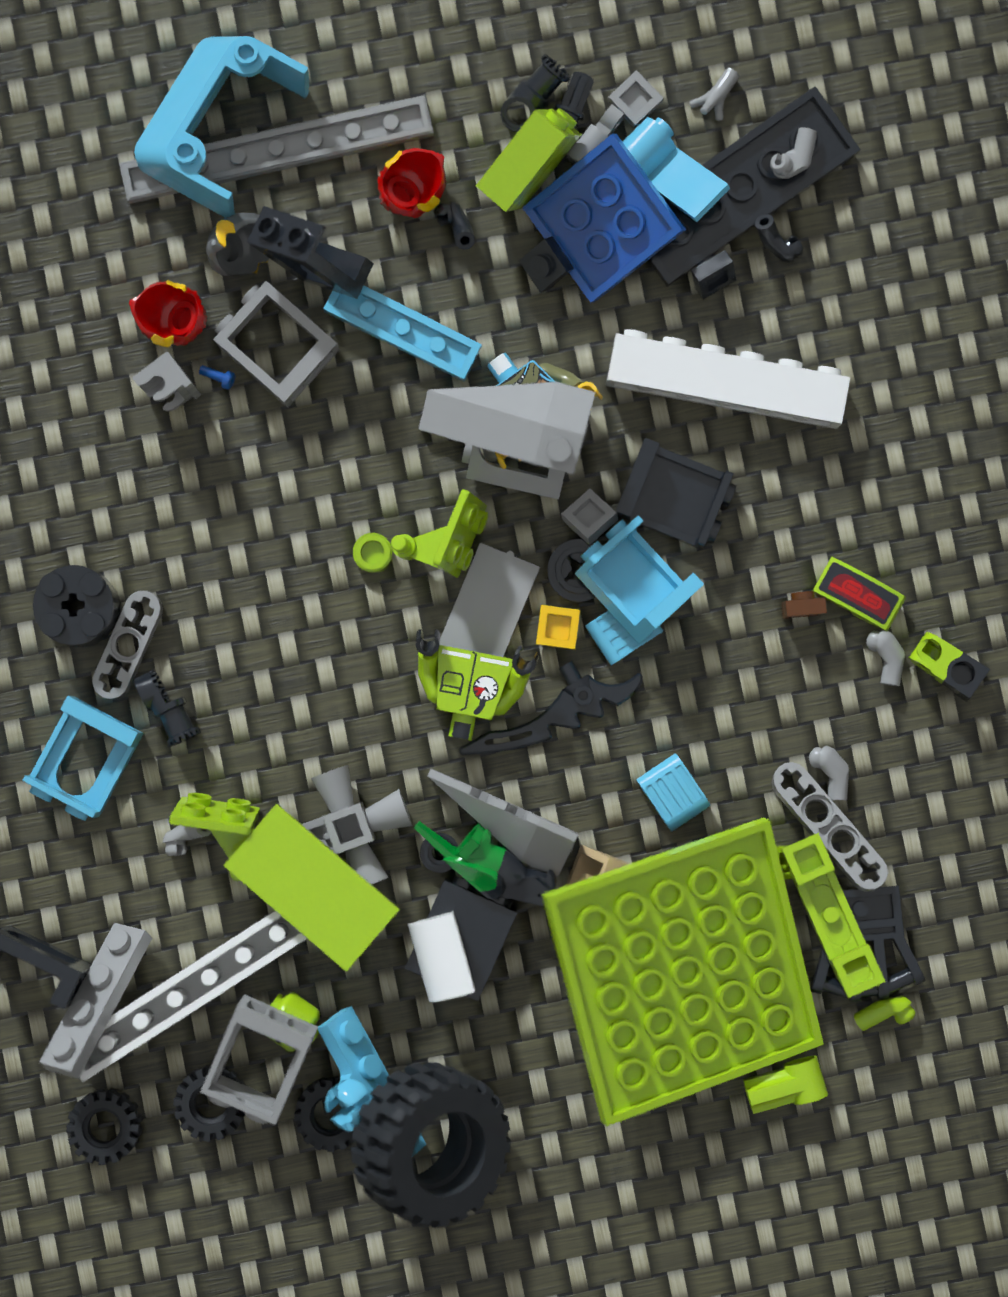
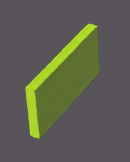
[223,803,400,972]

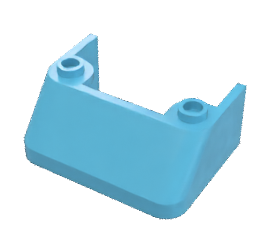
[134,36,309,218]

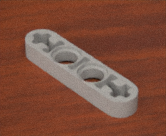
[772,762,888,892]

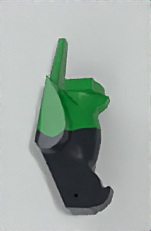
[414,821,557,906]

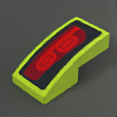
[813,557,906,631]

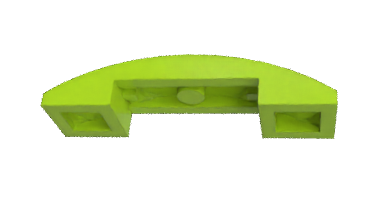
[781,833,885,998]

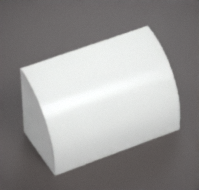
[408,911,476,1002]

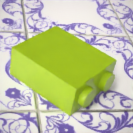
[476,108,582,212]

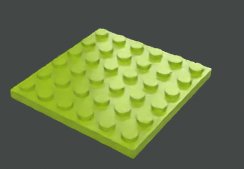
[542,818,824,1126]

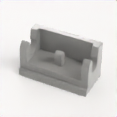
[132,351,201,411]

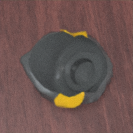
[206,213,269,276]

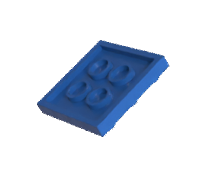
[522,133,686,303]

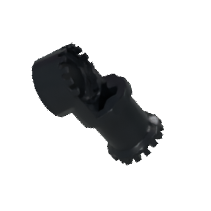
[500,54,571,132]
[134,670,201,748]

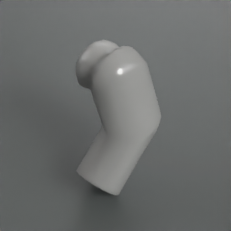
[770,128,817,179]
[866,630,905,686]
[809,746,849,801]
[162,825,212,856]

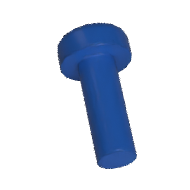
[199,365,236,390]

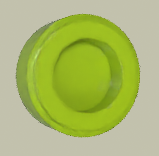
[353,533,393,573]

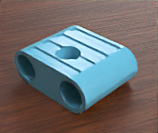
[585,611,663,665]
[636,753,711,832]

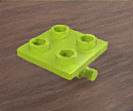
[391,489,488,578]
[169,793,260,881]

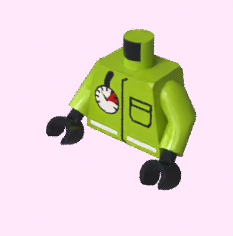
[415,629,539,741]

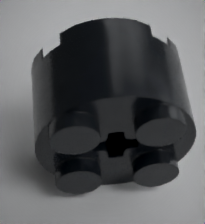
[33,565,120,647]

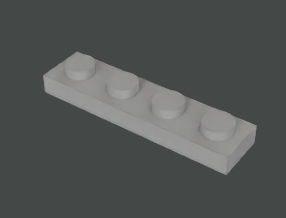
[39,923,152,1079]

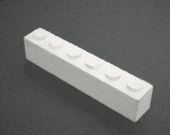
[606,329,850,429]

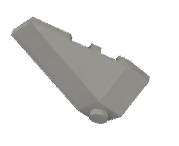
[419,382,595,474]
[428,769,578,877]

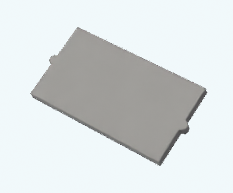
[437,543,540,657]

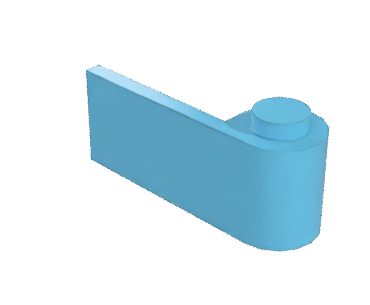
[623,117,730,222]

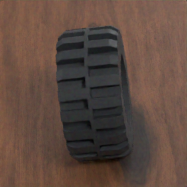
[351,1062,511,1228]

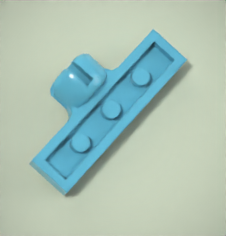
[318,1006,427,1156]

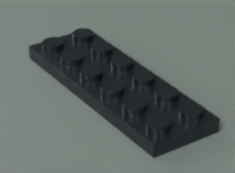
[648,86,861,287]

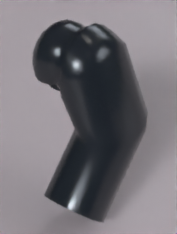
[437,201,475,250]
[755,214,804,262]

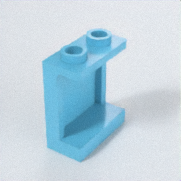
[574,515,704,644]

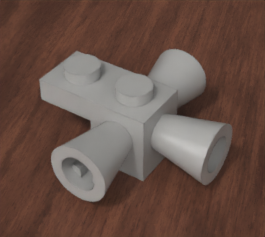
[302,765,413,884]

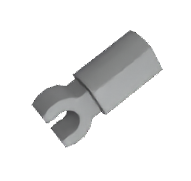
[567,104,624,165]

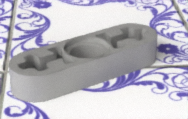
[93,591,163,699]

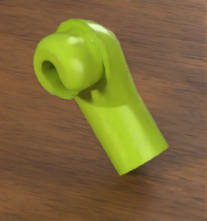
[854,996,915,1031]

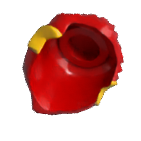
[377,148,446,218]
[129,280,207,347]

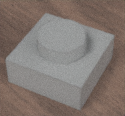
[608,70,664,129]
[561,489,618,545]

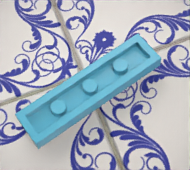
[323,286,482,381]

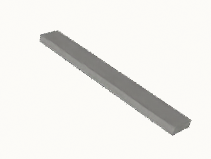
[119,95,434,204]

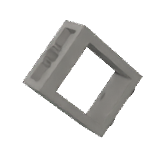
[213,281,340,408]
[201,995,318,1125]

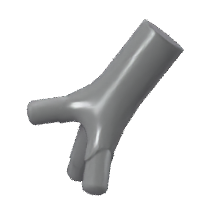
[690,68,739,121]

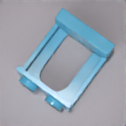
[22,696,144,821]

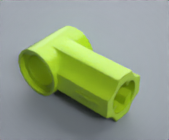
[743,1055,828,1114]

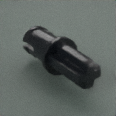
[555,71,594,129]

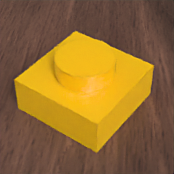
[536,605,580,650]

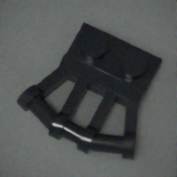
[810,886,925,1003]

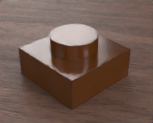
[781,591,827,619]

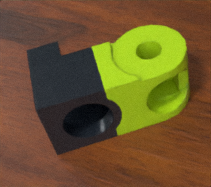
[908,632,990,702]

